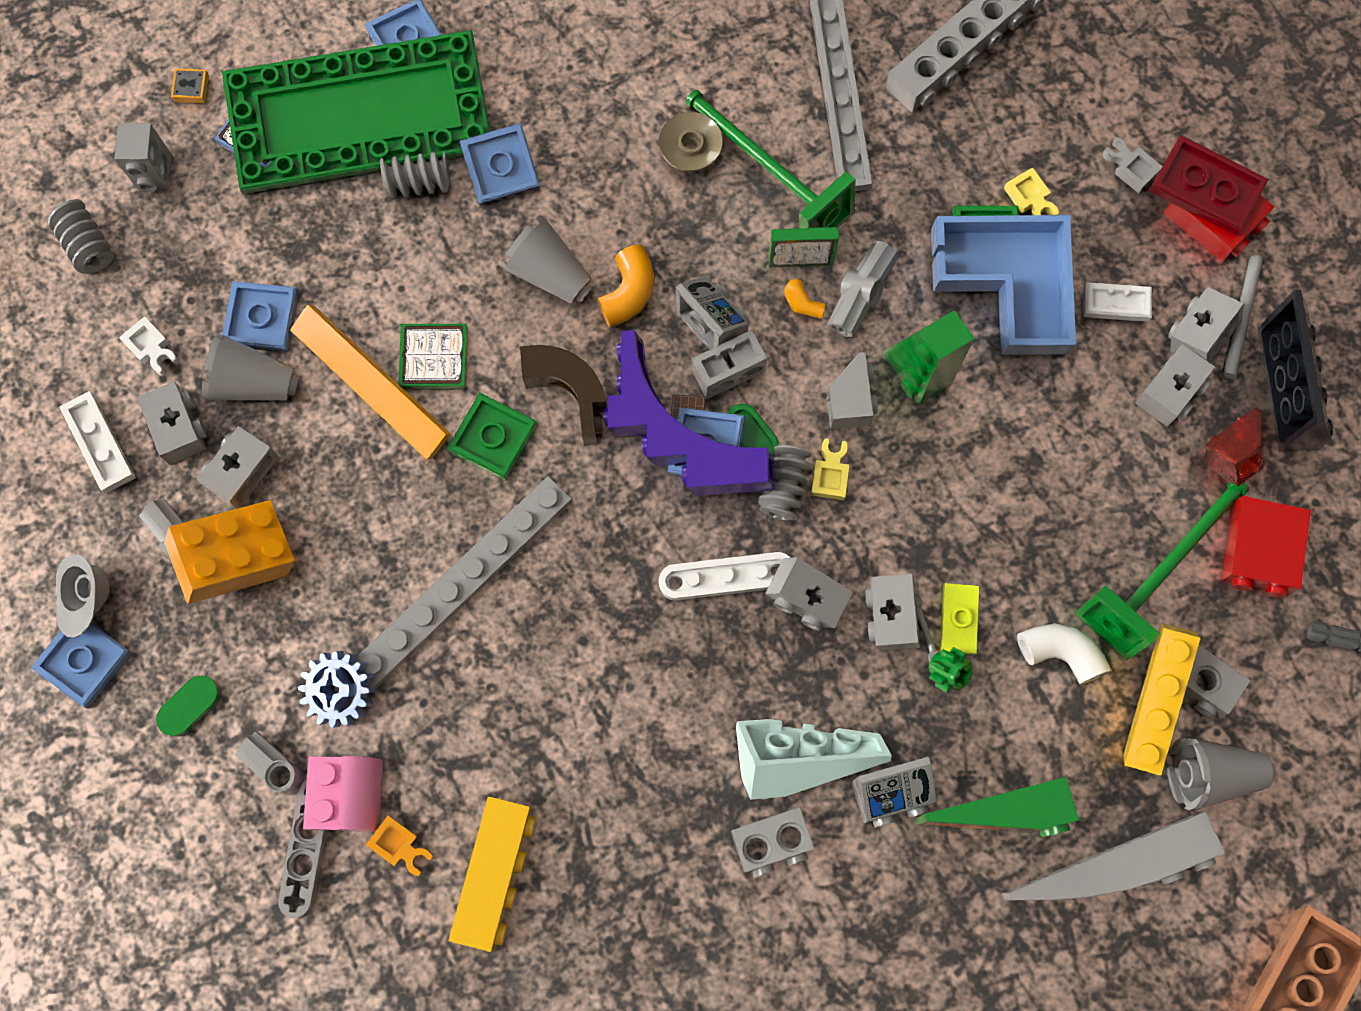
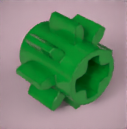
[929,647,973,693]

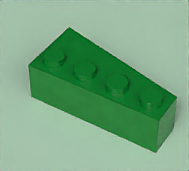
[882,310,975,405]

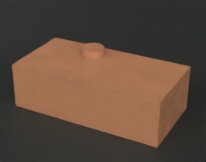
[1241,905,1361,1011]

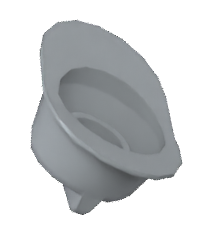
[56,554,110,638]

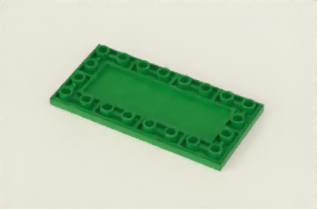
[222,30,491,194]

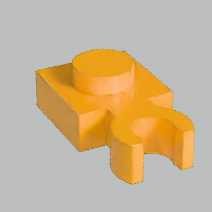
[366,815,433,876]

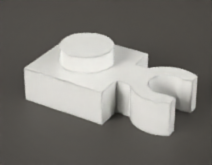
[119,316,180,376]

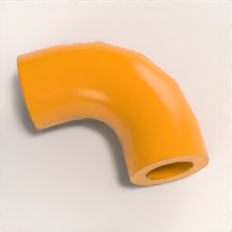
[598,244,655,328]

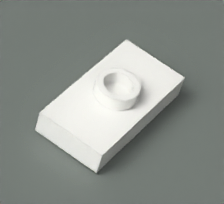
[1083,282,1152,322]

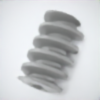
[380,151,450,199]
[48,199,114,274]
[758,445,813,521]

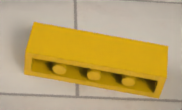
[1123,623,1201,776]
[448,796,537,952]

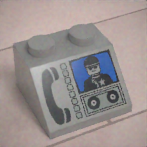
[676,276,749,350]
[851,757,936,828]

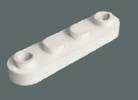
[659,552,790,601]

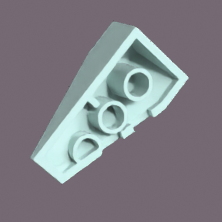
[736,719,892,800]

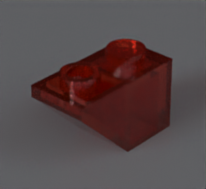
[1205,407,1264,487]

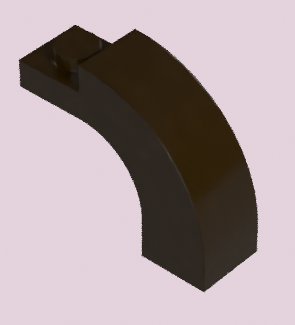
[520,345,607,446]

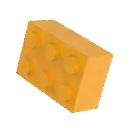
[164,500,295,604]

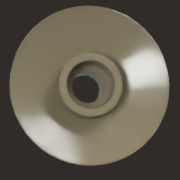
[659,112,723,172]

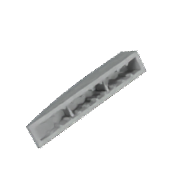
[1001,812,1225,901]

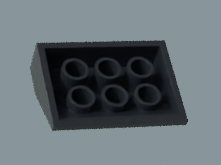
[1258,290,1333,452]

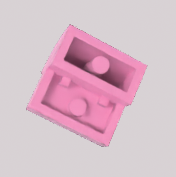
[303,756,384,832]

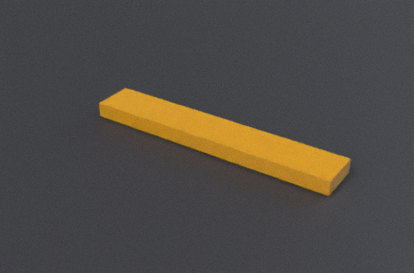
[290,305,451,460]

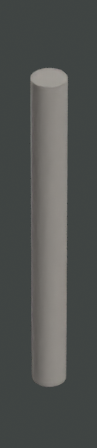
[1223,255,1263,379]

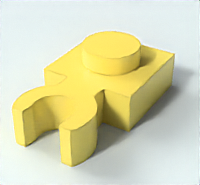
[1004,168,1059,215]
[811,438,849,500]

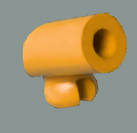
[784,279,826,319]

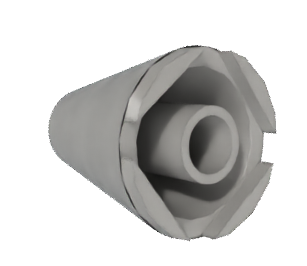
[500,215,593,304]
[202,334,300,400]
[1167,737,1276,810]

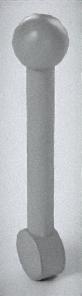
[916,596,938,662]

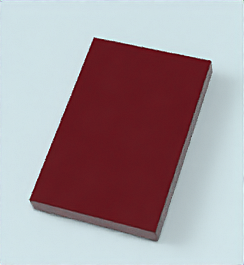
[1149,135,1269,236]

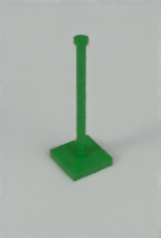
[685,90,856,228]
[1074,477,1249,661]

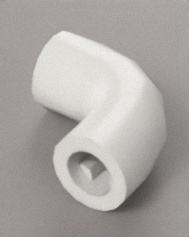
[1017,623,1112,685]

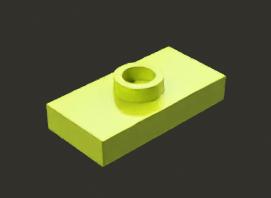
[940,583,979,656]

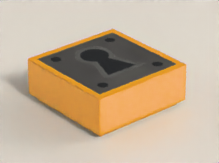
[171,69,209,104]

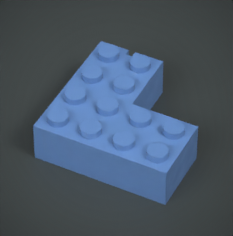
[931,215,1076,355]

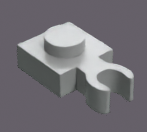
[1103,137,1162,193]

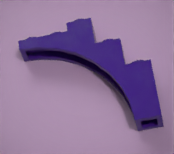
[604,330,775,496]

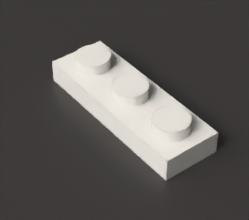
[59,391,136,494]

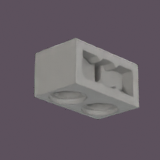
[114,123,172,192]
[692,330,767,400]
[731,807,814,878]

